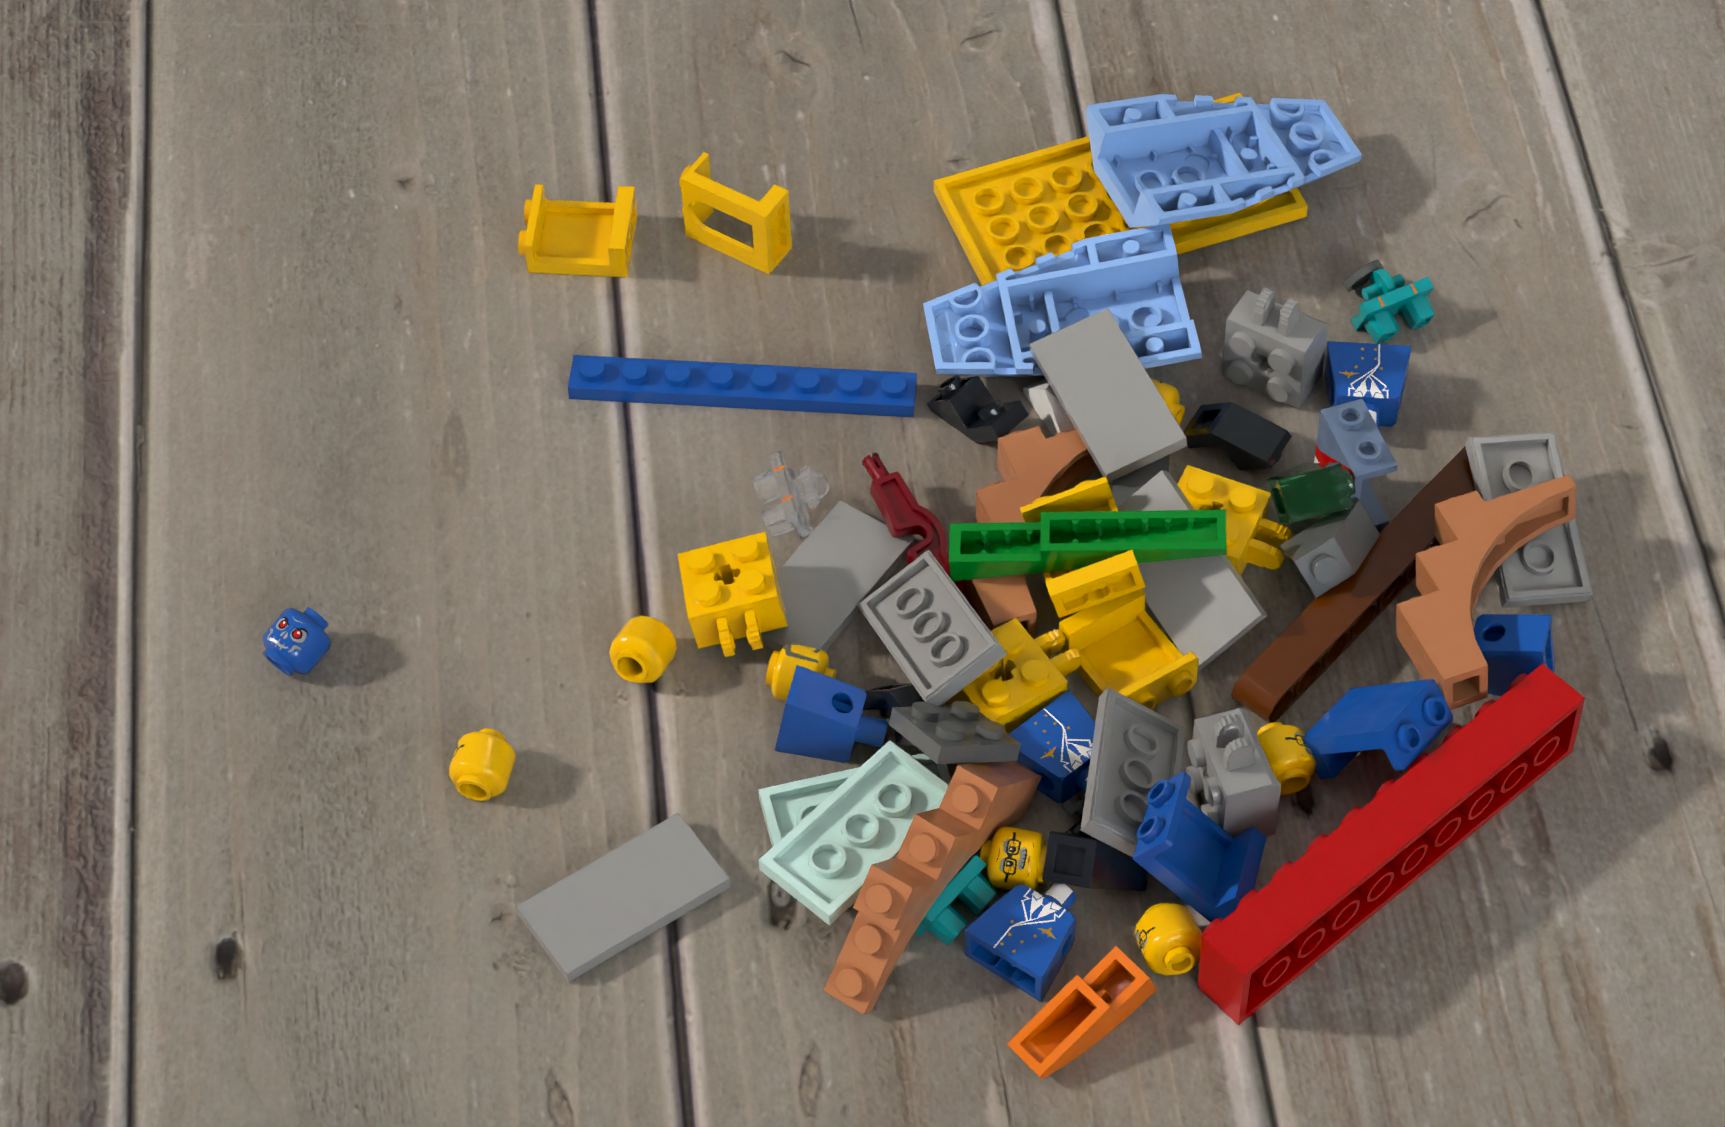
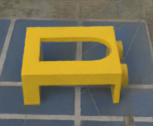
[679,152,792,274]
[1020,476,1146,618]

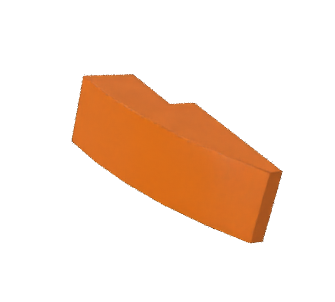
[1007,946,1157,1080]

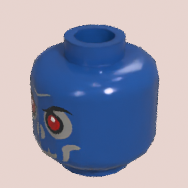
[262,607,331,676]

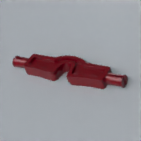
[862,453,966,594]

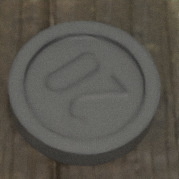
[1343,260,1384,292]

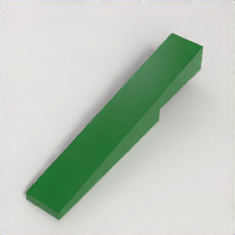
[949,510,1227,581]

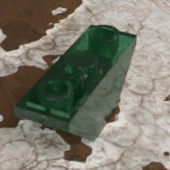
[1267,463,1356,523]

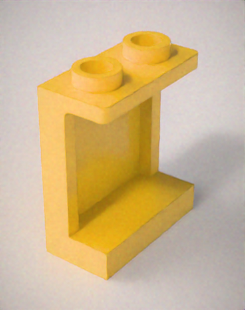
[518,184,638,277]
[1059,589,1199,710]

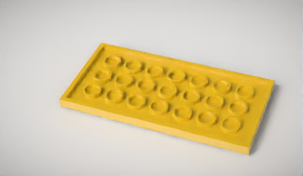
[933,93,1308,286]

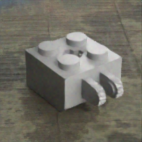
[1222,287,1329,409]
[1185,708,1281,837]

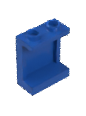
[1303,679,1453,779]
[1133,771,1267,922]

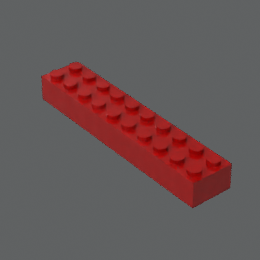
[1197,663,1585,1026]

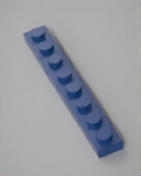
[568,355,917,417]

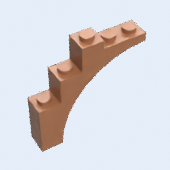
[964,426,1098,639]
[1396,475,1577,710]
[823,761,1042,1015]

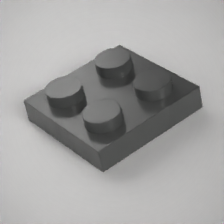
[889,701,1021,764]

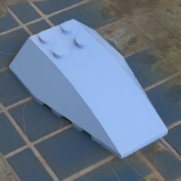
[1086,94,1362,228]
[923,224,1202,377]

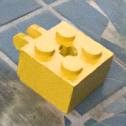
[1177,465,1294,576]
[677,532,788,657]
[947,618,1083,734]

